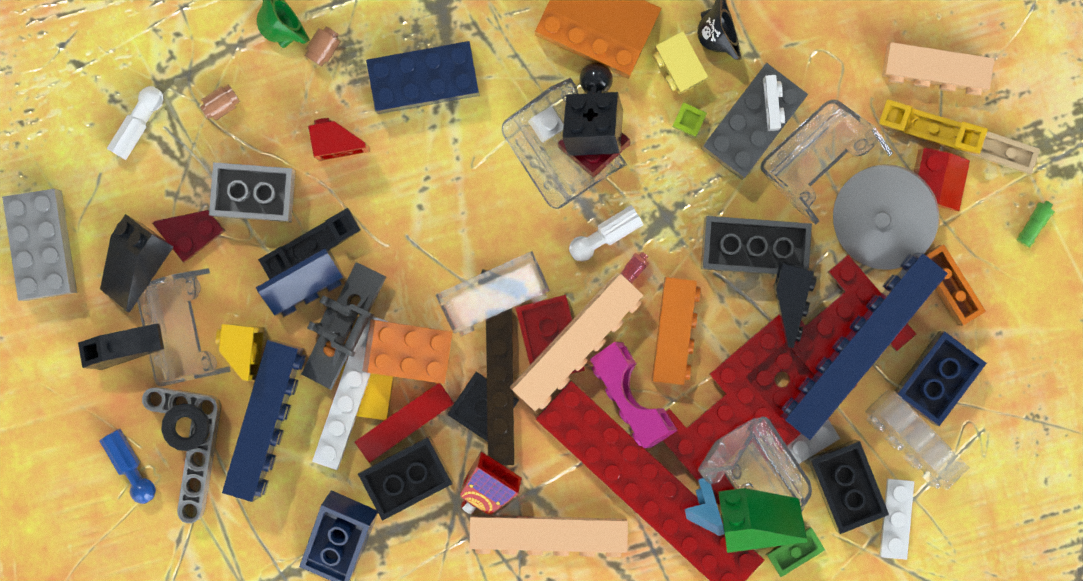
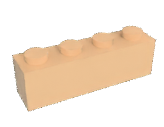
[882,42,995,96]

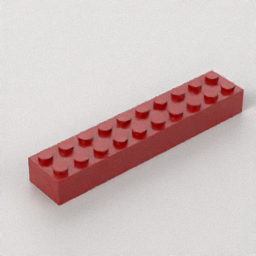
[535,380,765,581]

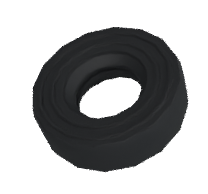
[161,404,210,451]

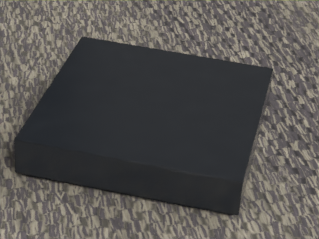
[447,371,519,442]

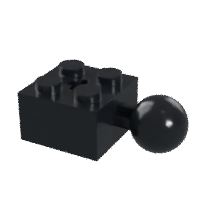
[563,63,623,156]

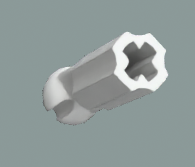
[107,86,164,160]
[569,205,643,262]

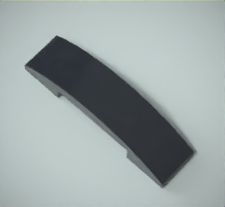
[258,208,361,280]

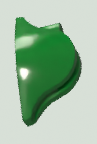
[257,0,310,48]

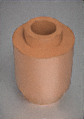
[304,26,341,67]
[200,84,240,121]

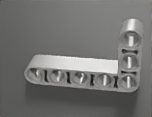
[142,387,221,523]

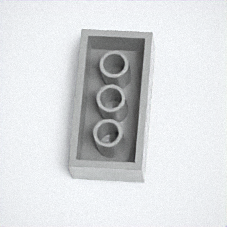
[2,189,77,301]

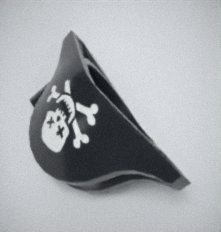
[697,0,742,60]

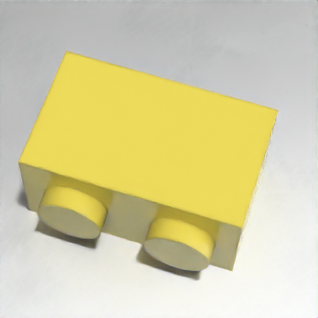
[653,31,708,95]

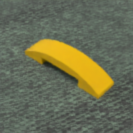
[879,99,988,154]

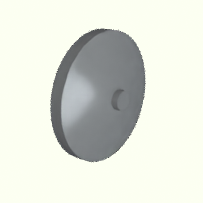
[833,164,939,270]

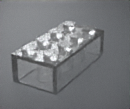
[865,390,969,490]

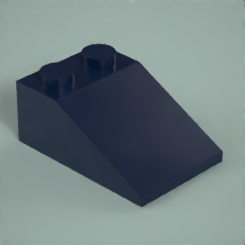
[299,490,378,581]

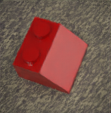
[308,118,370,161]
[914,148,970,211]

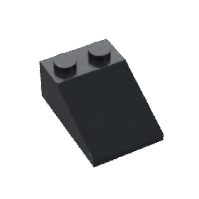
[100,214,173,313]

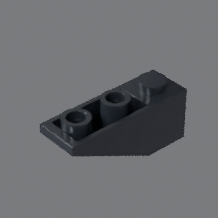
[774,261,817,348]
[78,323,164,370]

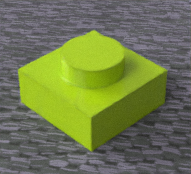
[672,102,707,138]

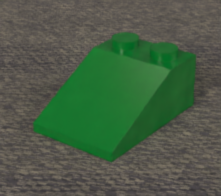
[718,488,807,553]

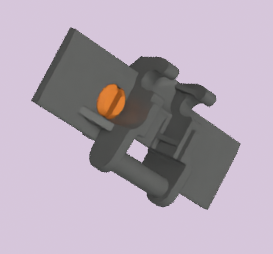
[301,262,386,390]

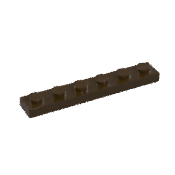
[486,308,514,465]

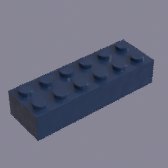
[222,340,306,502]

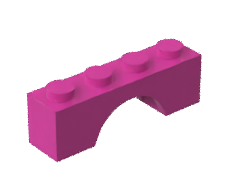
[590,342,677,448]

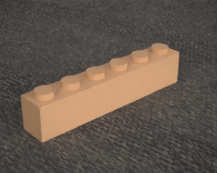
[510,273,643,411]
[469,515,628,557]

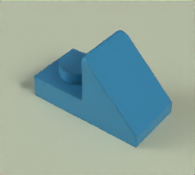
[685,477,724,536]

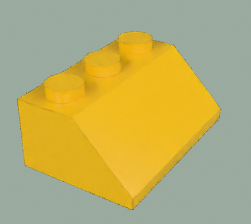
[215,324,265,381]

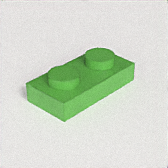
[766,527,825,577]

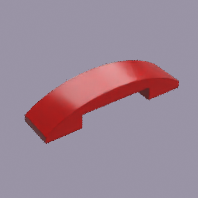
[355,383,454,463]

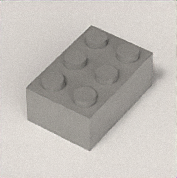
[209,162,296,222]

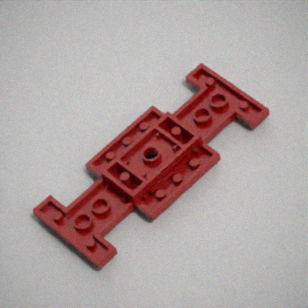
[663,255,917,505]

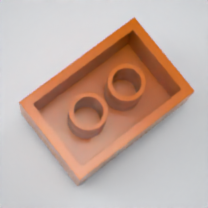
[362,319,453,384]

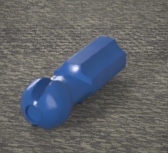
[100,429,156,504]

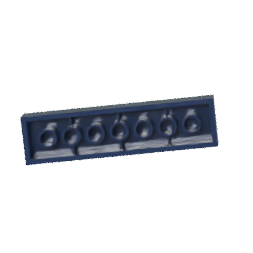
[781,253,948,440]

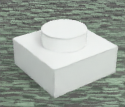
[528,106,564,143]

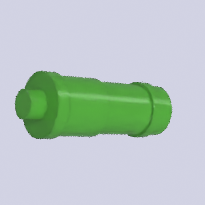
[1016,201,1055,248]

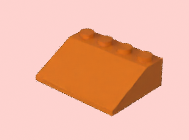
[535,0,662,79]

